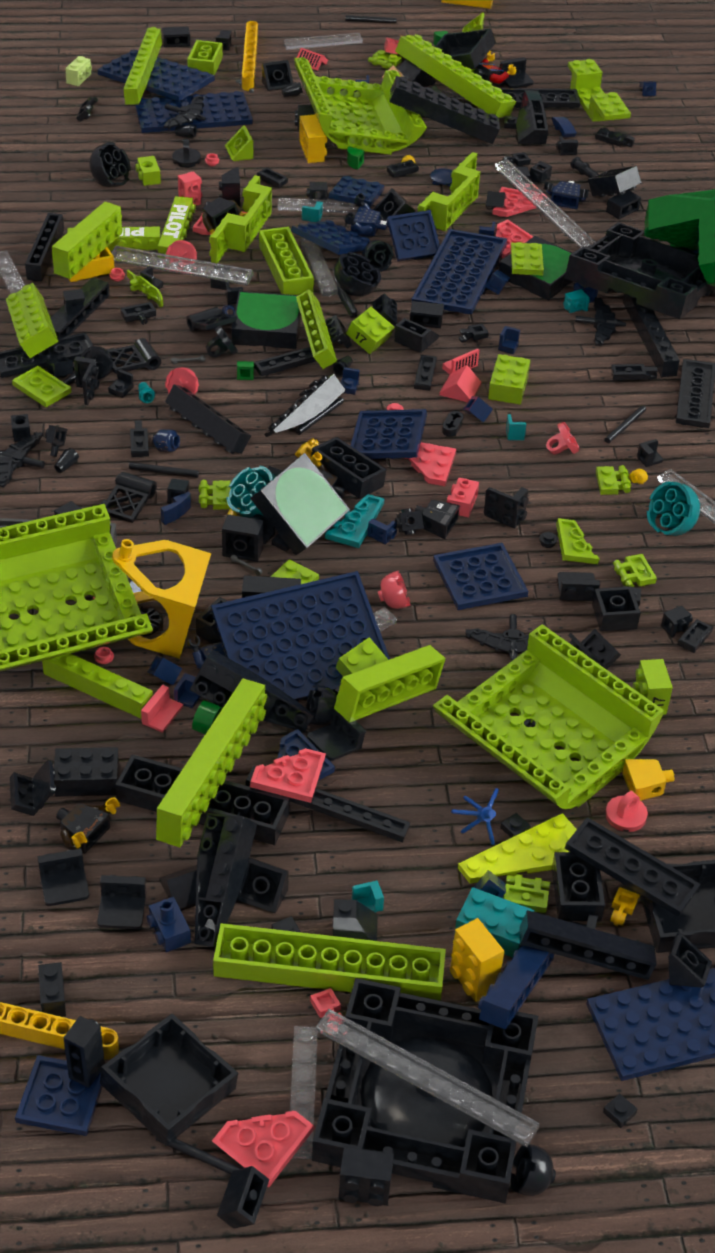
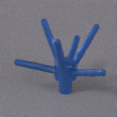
[451,788,499,845]

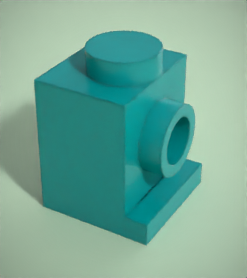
[563,289,590,313]

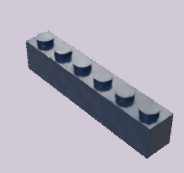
[478,945,555,1029]

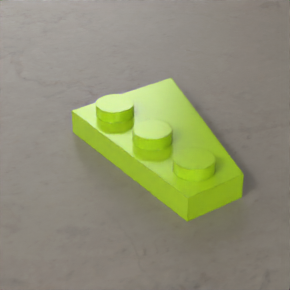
[556,518,600,564]

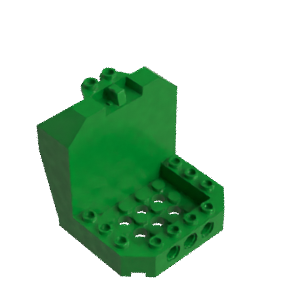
[644,189,715,287]

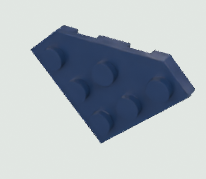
[277,729,335,781]

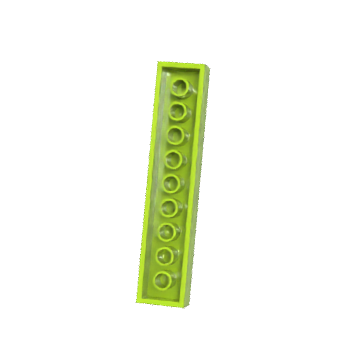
[395,34,516,118]
[156,678,267,848]
[213,923,446,1001]

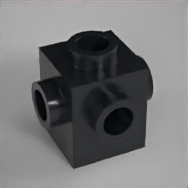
[395,508,424,535]

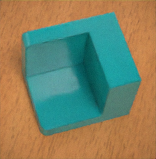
[302,201,323,222]
[506,414,526,440]
[352,881,384,912]

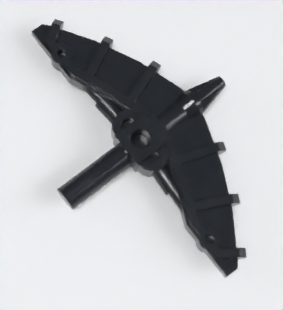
[163,95,206,130]
[575,297,626,346]
[0,432,45,488]
[465,614,561,661]

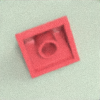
[440,365,481,403]

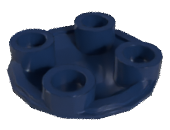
[430,168,453,186]

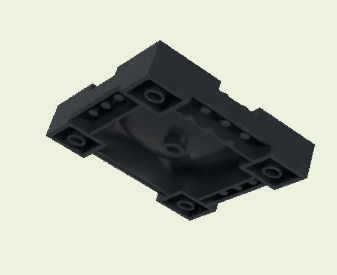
[565,222,715,319]
[312,978,539,1204]

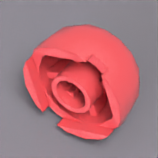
[378,570,411,609]

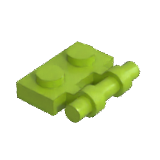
[368,50,402,69]
[596,465,631,495]
[199,480,231,510]
[613,554,657,587]
[504,874,550,913]

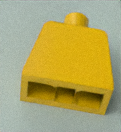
[622,759,675,801]

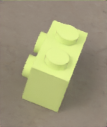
[65,56,92,86]

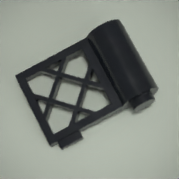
[186,307,237,331]
[106,338,161,374]
[100,472,157,523]

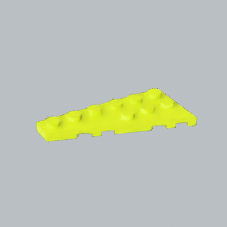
[458,813,577,884]

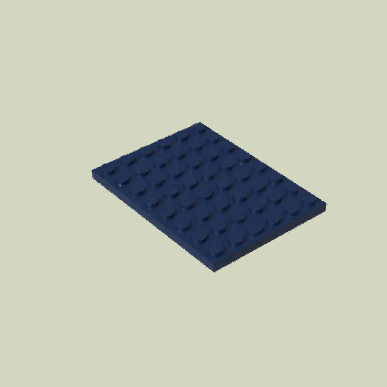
[210,571,390,701]

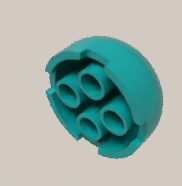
[226,465,276,518]
[647,481,700,536]

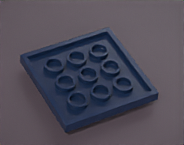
[291,220,370,255]
[350,409,427,459]
[433,543,529,610]

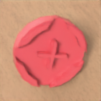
[166,240,197,271]
[165,367,199,394]
[546,422,580,454]
[606,791,648,832]

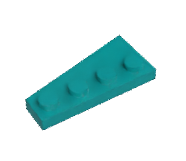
[325,494,384,548]

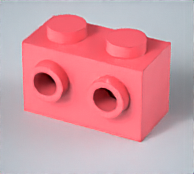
[178,171,202,206]
[447,478,479,518]

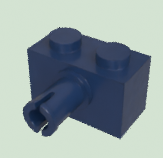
[147,897,191,952]

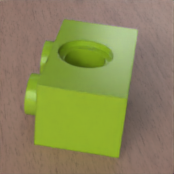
[135,156,161,186]

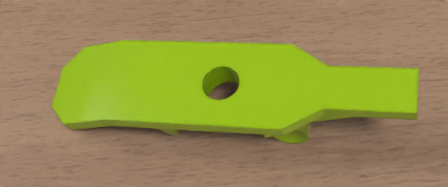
[127,270,163,308]

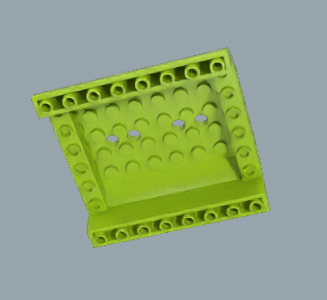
[294,57,427,155]
[0,504,153,672]
[433,624,664,809]

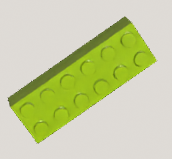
[52,202,123,279]
[259,226,314,295]
[6,283,58,358]
[334,645,446,723]

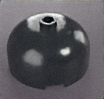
[89,142,131,187]
[333,252,381,297]

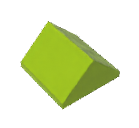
[462,12,485,32]
[225,125,253,161]

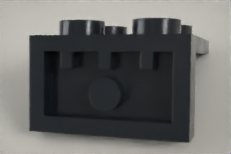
[325,314,353,349]

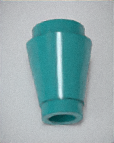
[138,382,155,403]

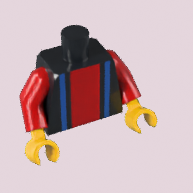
[474,51,516,86]

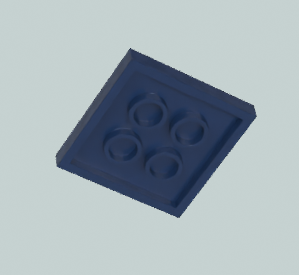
[329,176,384,207]
[387,210,440,261]
[15,1055,103,1136]

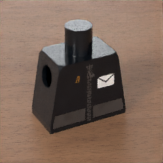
[415,500,460,539]

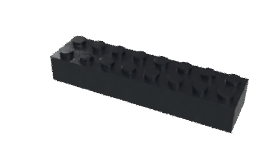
[389,76,500,144]
[115,754,290,845]

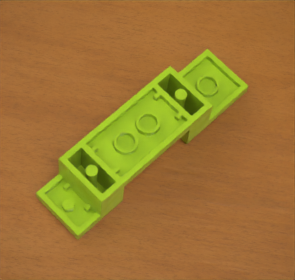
[568,59,631,122]
[417,152,480,231]
[209,175,272,264]

